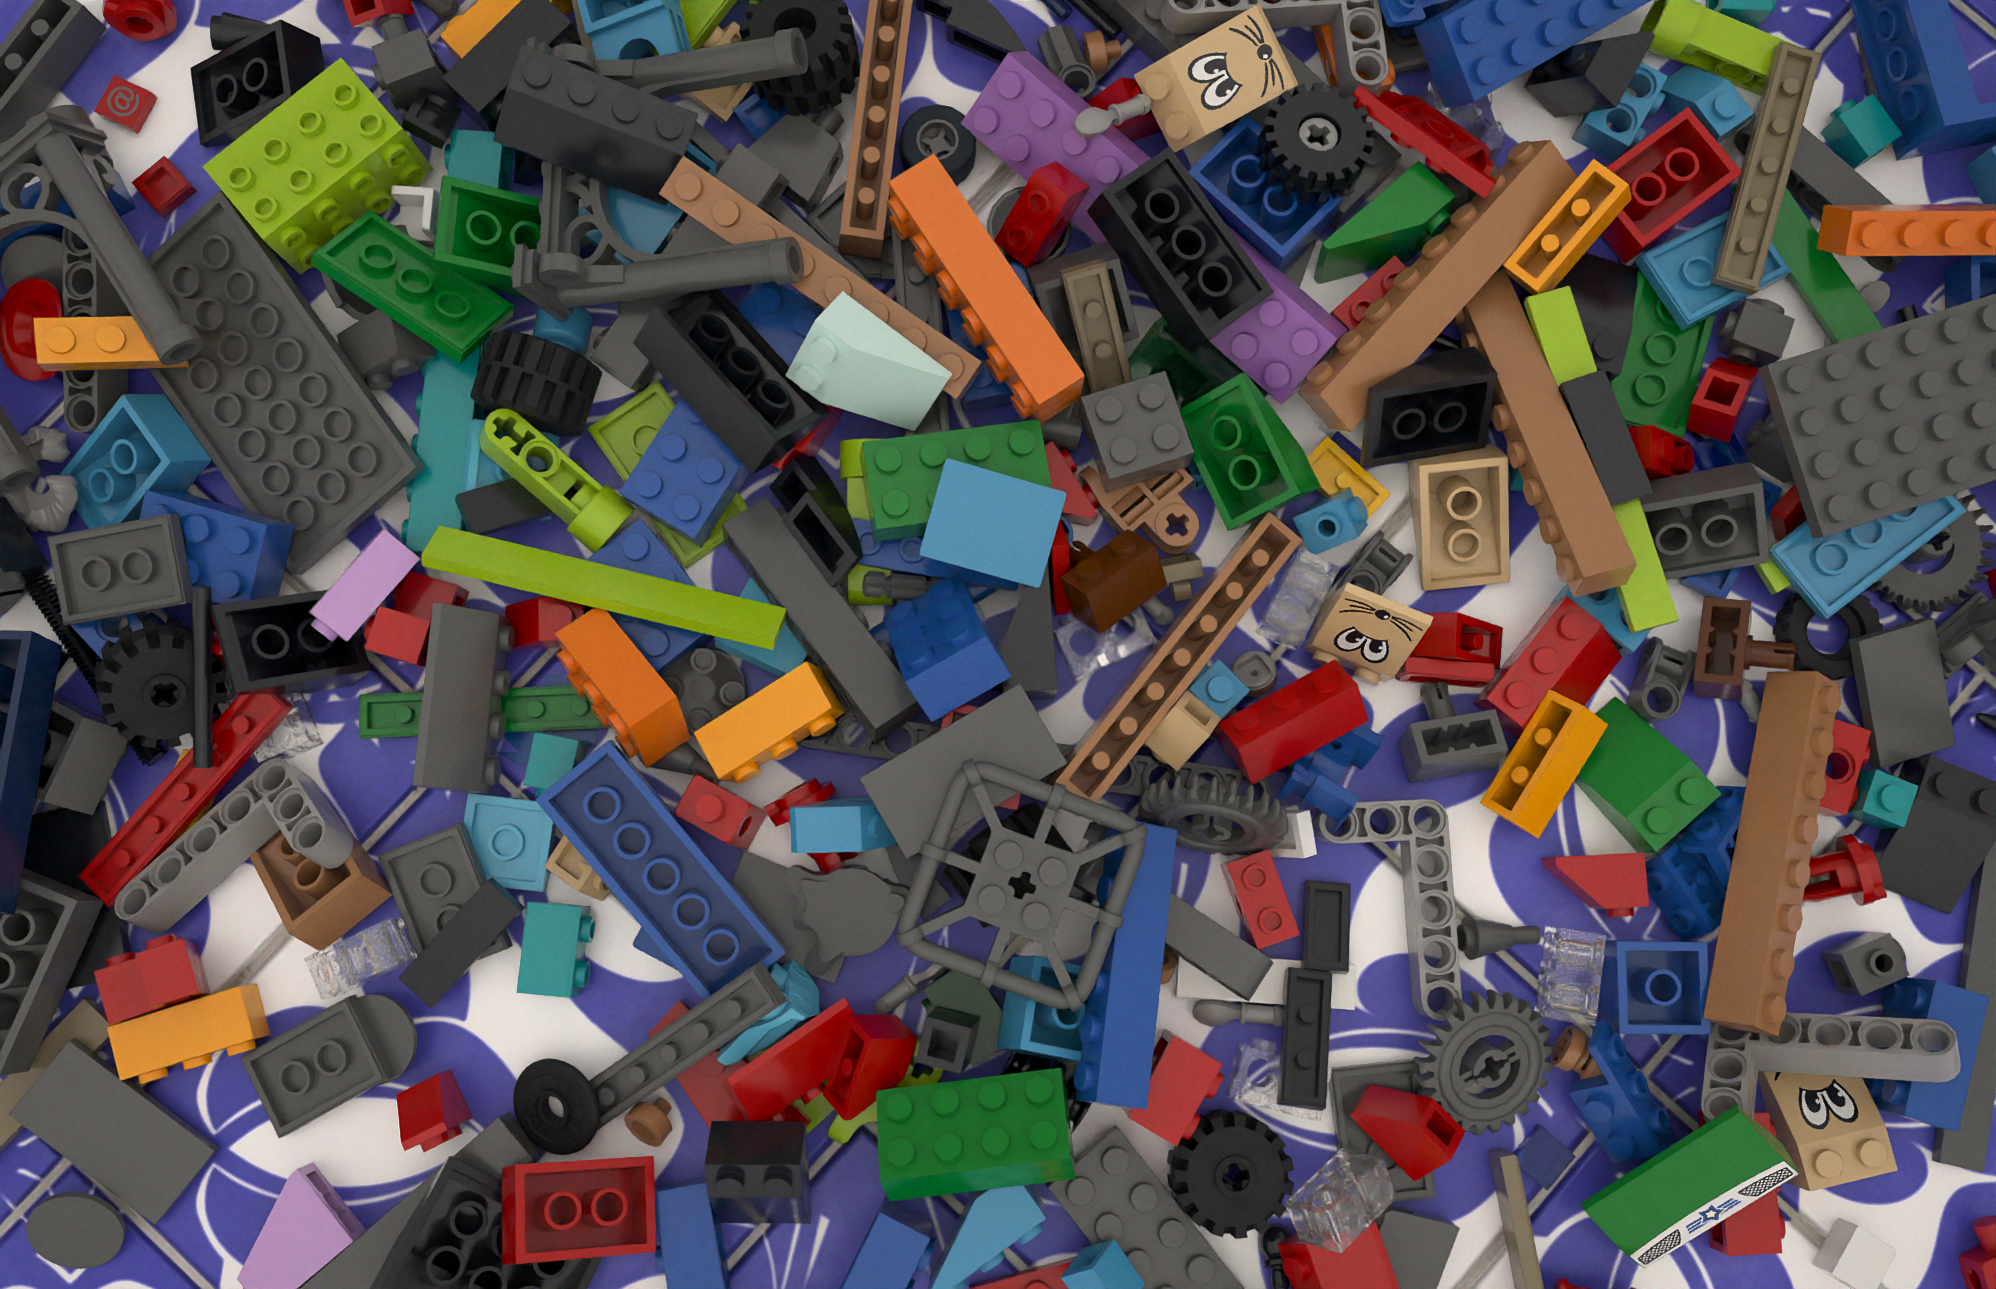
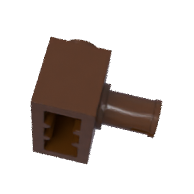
[1060,529,1168,635]
[1693,597,1796,701]

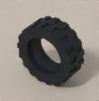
[1773,593,1883,681]

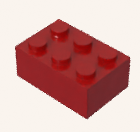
[1601,107,1742,264]
[502,1156,656,1265]

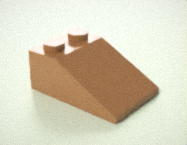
[250,809,393,953]

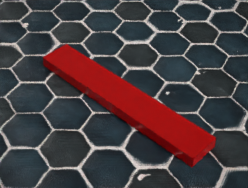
[78,694,294,907]

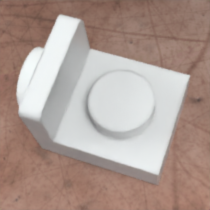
[1269,805,1317,858]

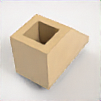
[1144,690,1221,771]

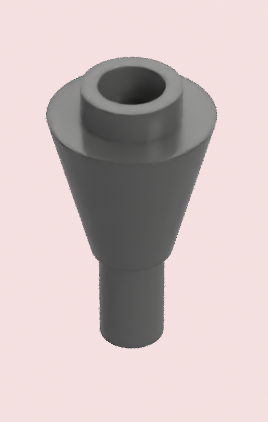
[649,742,721,784]
[1457,915,1541,960]

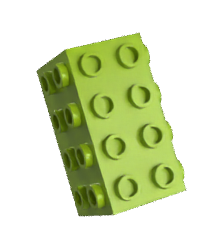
[202,58,434,275]

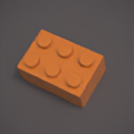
[555,608,691,769]

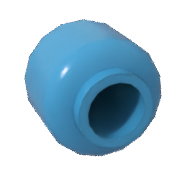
[532,306,593,356]

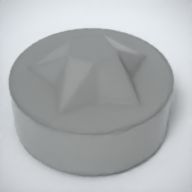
[1232,651,1277,697]

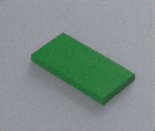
[311,210,515,364]
[1610,265,1716,439]

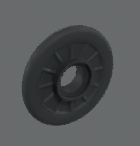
[513,1058,600,1155]

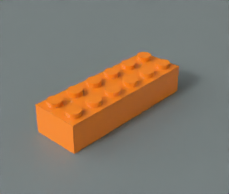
[887,154,1085,424]

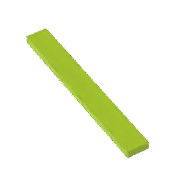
[1524,286,1679,634]
[421,525,787,650]

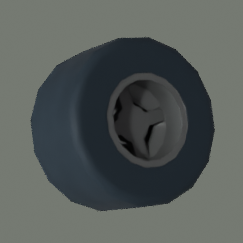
[899,104,976,186]

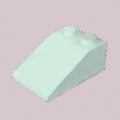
[785,291,953,431]

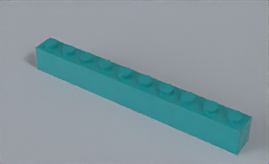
[401,129,514,558]

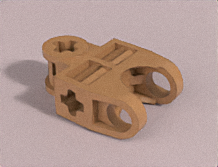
[1079,465,1199,555]

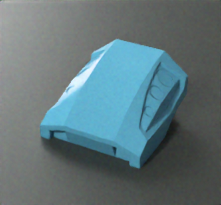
[717,958,820,1066]

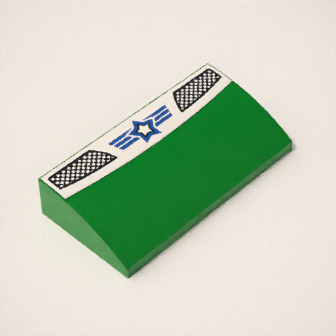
[1581,1105,1800,1269]

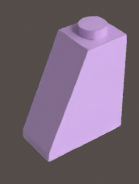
[309,529,420,642]
[237,1162,366,1289]

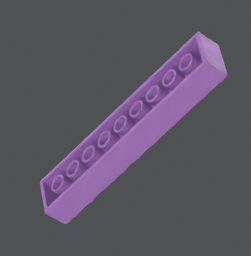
[961,51,1349,405]

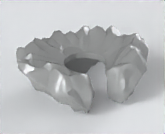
[0,426,78,533]

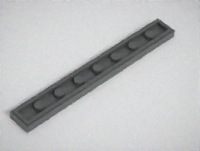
[1932,841,1996,1172]

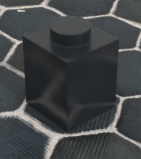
[916,1007,981,1074]

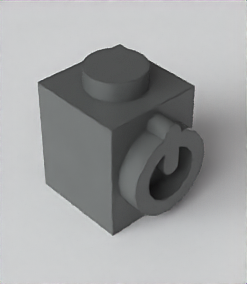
[1716,298,1795,368]
[1821,932,1910,996]

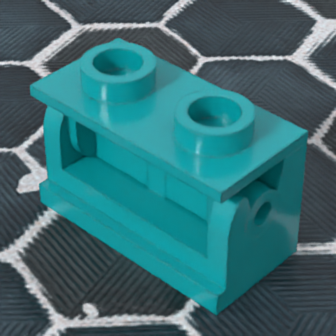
[516,901,596,998]

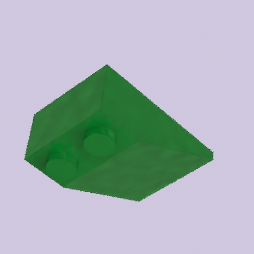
[1313,160,1455,284]
[432,175,541,299]
[1179,372,1321,531]
[1574,697,1721,853]

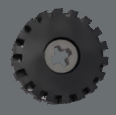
[1256,83,1375,203]

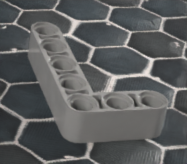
[1160,0,1388,98]
[114,758,353,934]
[1312,799,1462,1021]
[1701,1012,1961,1123]

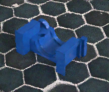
[1277,725,1385,831]

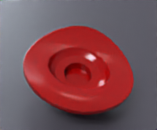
[0,278,63,381]

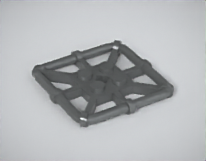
[895,758,1148,1012]

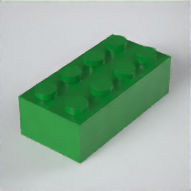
[859,419,1052,542]
[876,1068,1076,1201]

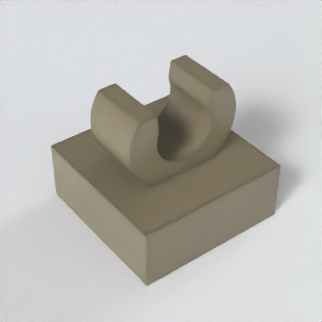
[1159,552,1203,602]

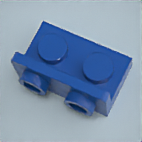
[1679,786,1746,887]
[1645,831,1727,940]

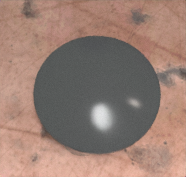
[661,647,746,734]

